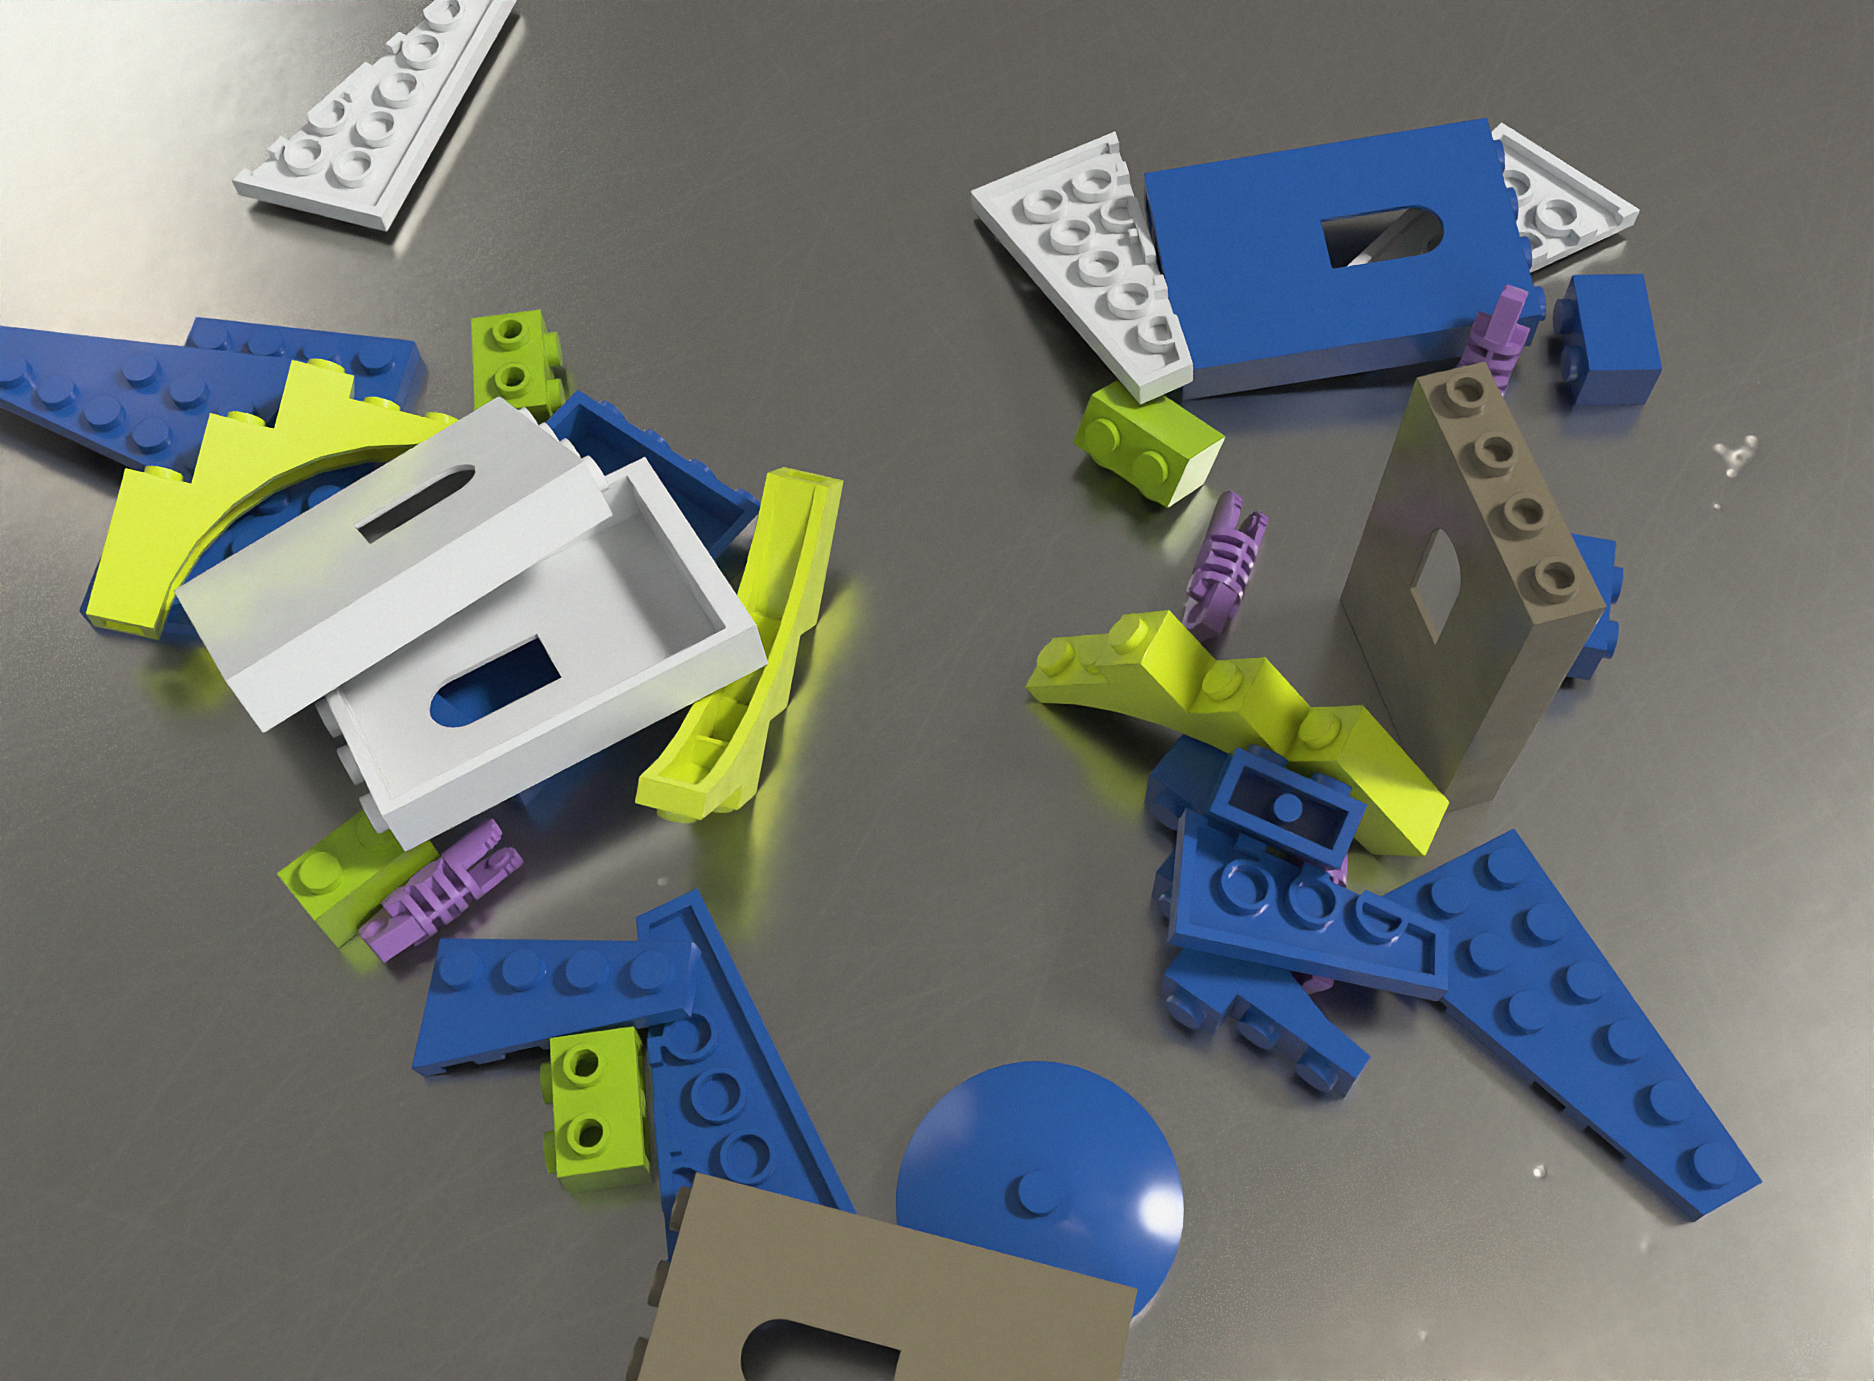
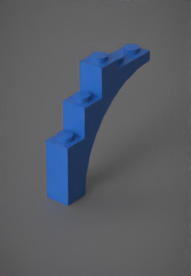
[1144,734,1371,1098]

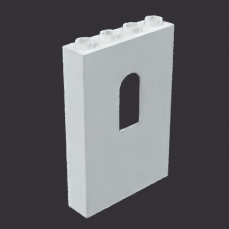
[173,396,613,733]
[315,457,768,852]

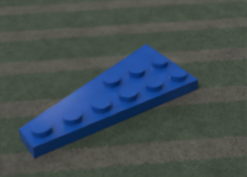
[0,325,308,483]
[1381,829,1763,1222]
[636,888,857,1262]

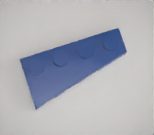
[1167,808,1449,1001]
[411,938,702,1077]

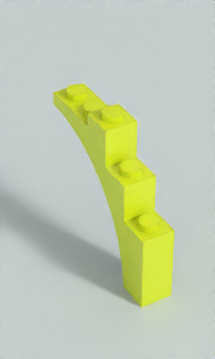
[86,359,458,640]
[635,467,844,823]
[1025,610,1449,857]

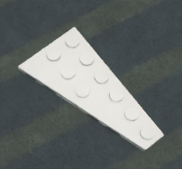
[232,0,517,232]
[1348,123,1640,273]
[970,131,1193,405]

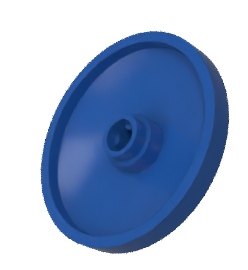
[896,1061,1184,1322]

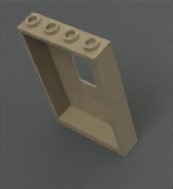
[1340,362,1607,812]
[626,1172,1138,1381]

